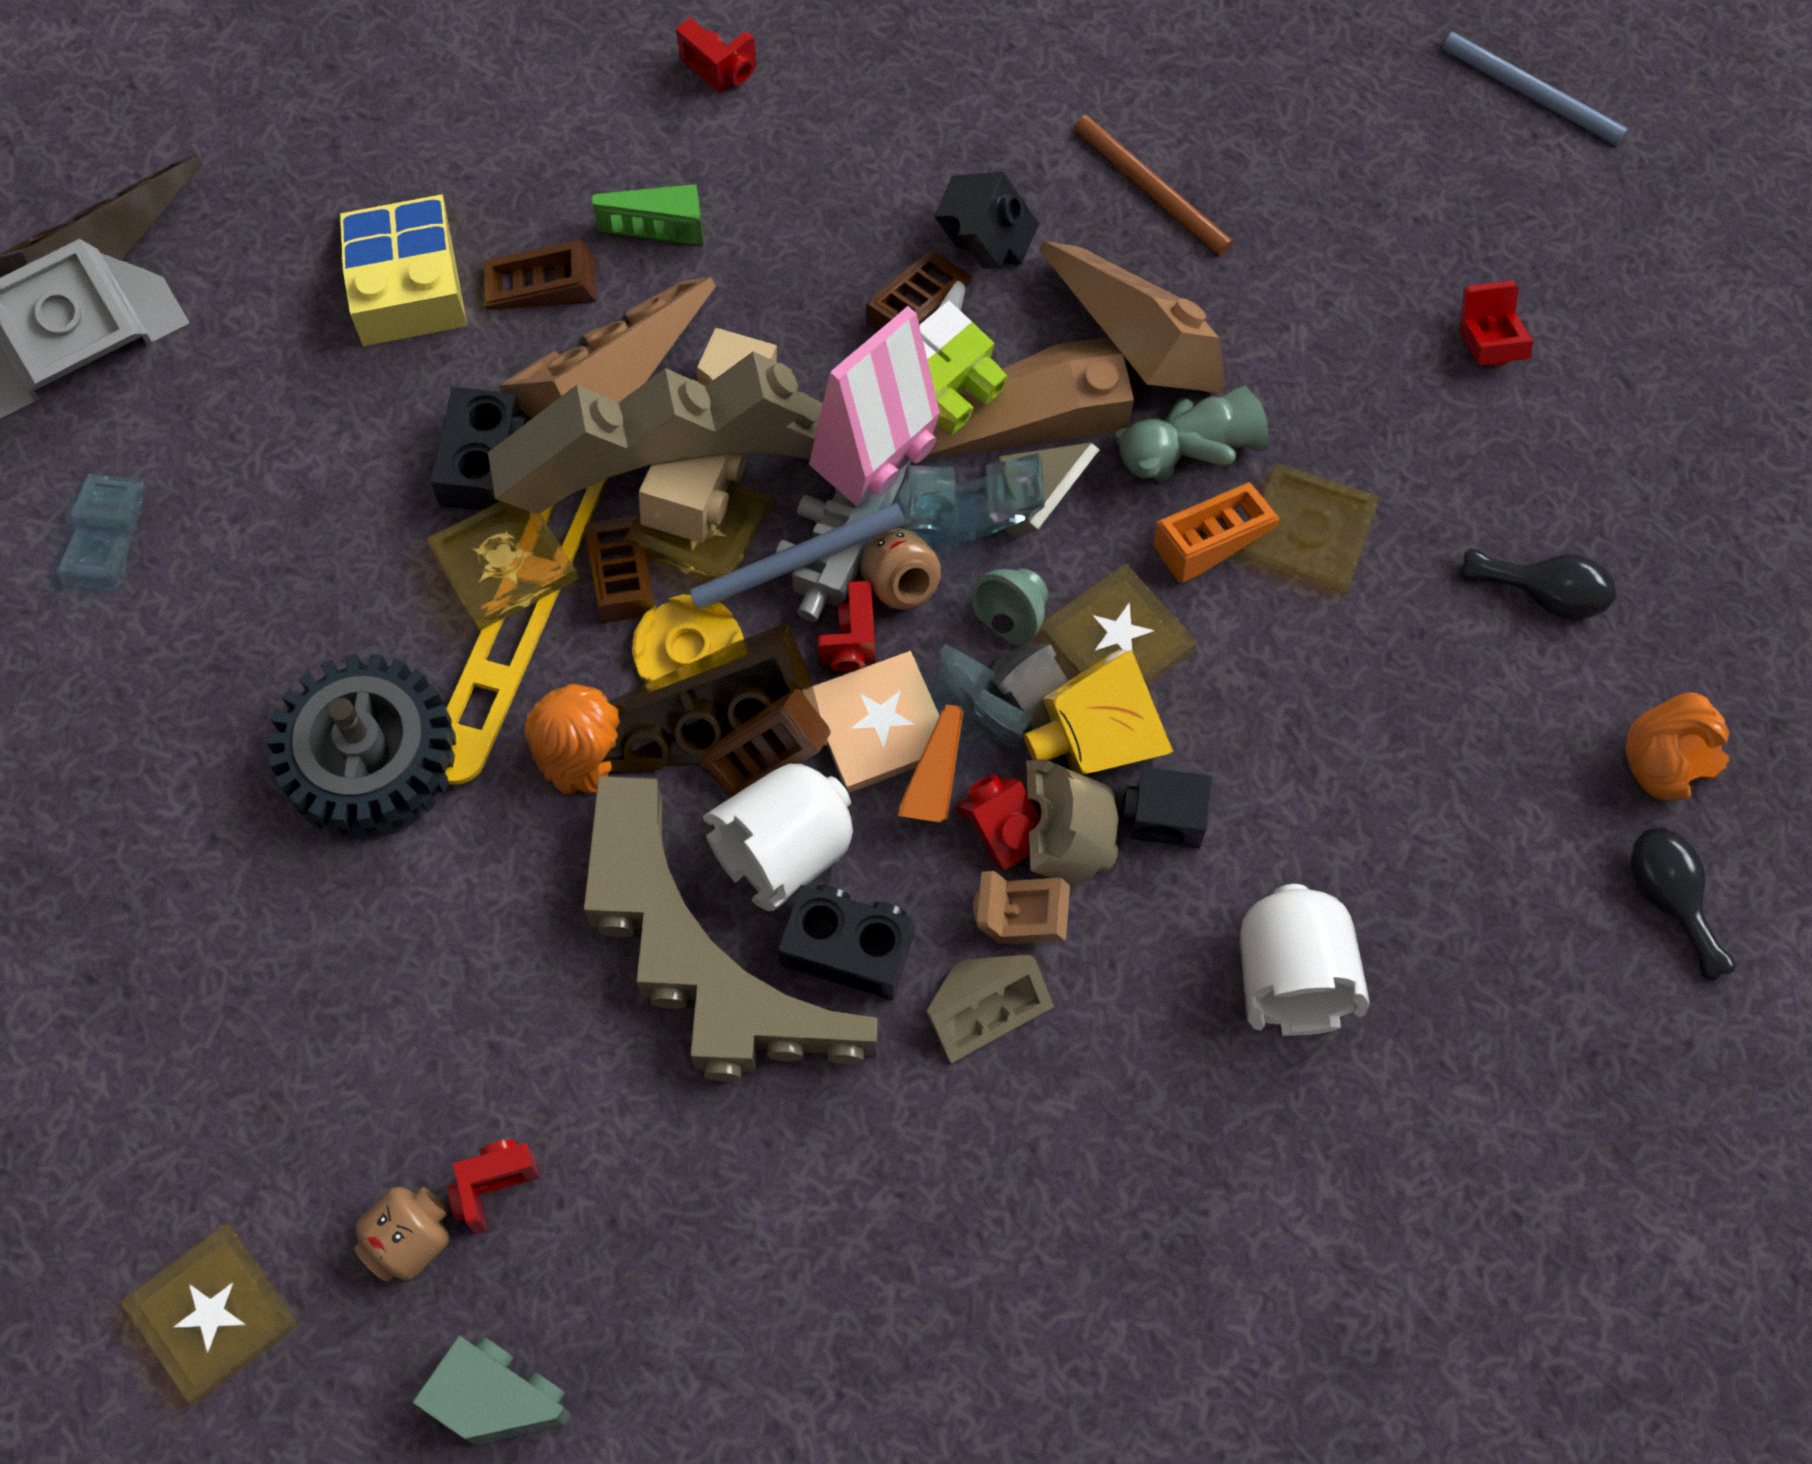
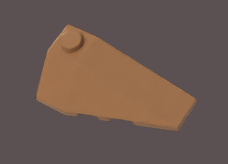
[1039,241,1226,393]
[499,277,716,419]
[923,337,1134,460]

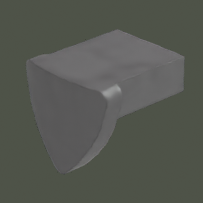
[991,644,1068,731]

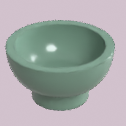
[971,568,1048,645]

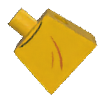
[1024,650,1173,774]

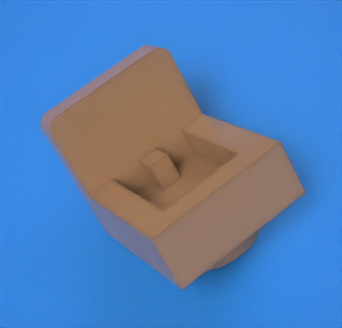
[973,871,1070,944]

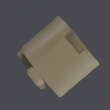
[1026,759,1118,885]

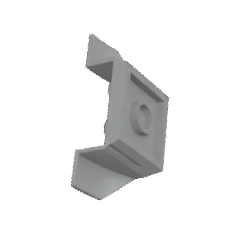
[0,239,189,418]

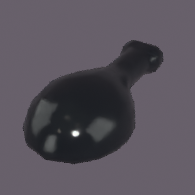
[1459,548,1616,619]
[1631,828,1737,981]

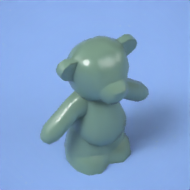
[1116,385,1269,483]

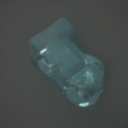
[894,465,955,548]

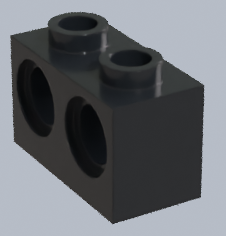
[430,387,529,513]
[778,885,915,1001]

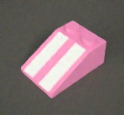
[809,306,940,507]

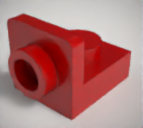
[676,17,757,94]
[817,581,876,673]

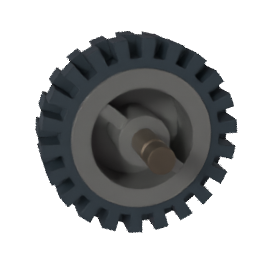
[267,654,456,839]

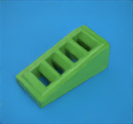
[592,184,704,245]

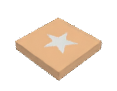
[813,651,939,793]

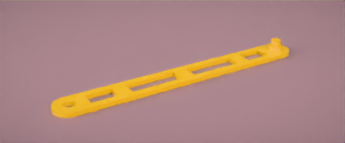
[445,478,608,785]

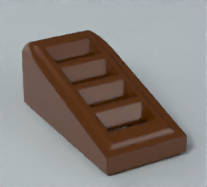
[483,239,596,310]
[866,249,972,331]
[585,515,655,624]
[699,689,831,797]

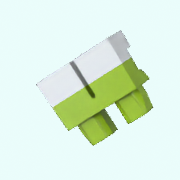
[919,300,1008,436]

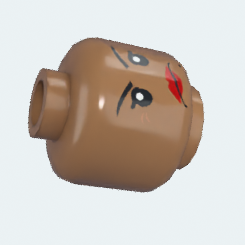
[860,528,941,610]
[354,1187,449,1282]

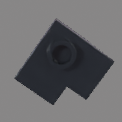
[934,172,1039,269]

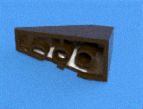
[0,155,203,278]
[602,623,827,772]

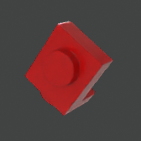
[1459,281,1533,366]
[956,774,1041,871]
[447,1140,540,1234]

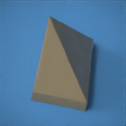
[999,442,1099,539]
[926,955,1054,1064]

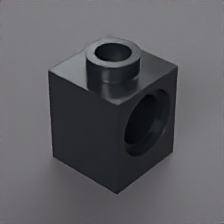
[1122,766,1212,849]

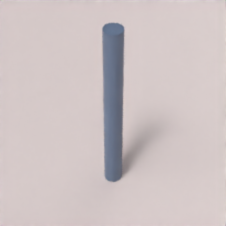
[1442,32,1628,147]
[690,502,906,610]

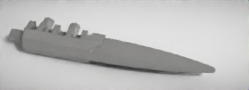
[775,281,965,622]

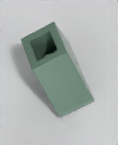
[413,1335,571,1445]

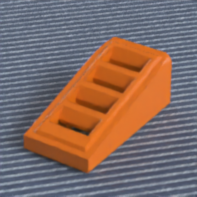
[1153,482,1280,583]
[897,704,964,822]

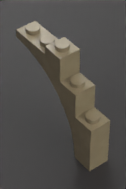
[488,351,823,514]
[584,776,878,1082]

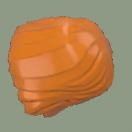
[525,684,620,794]
[1625,692,1730,801]

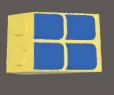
[340,194,467,346]

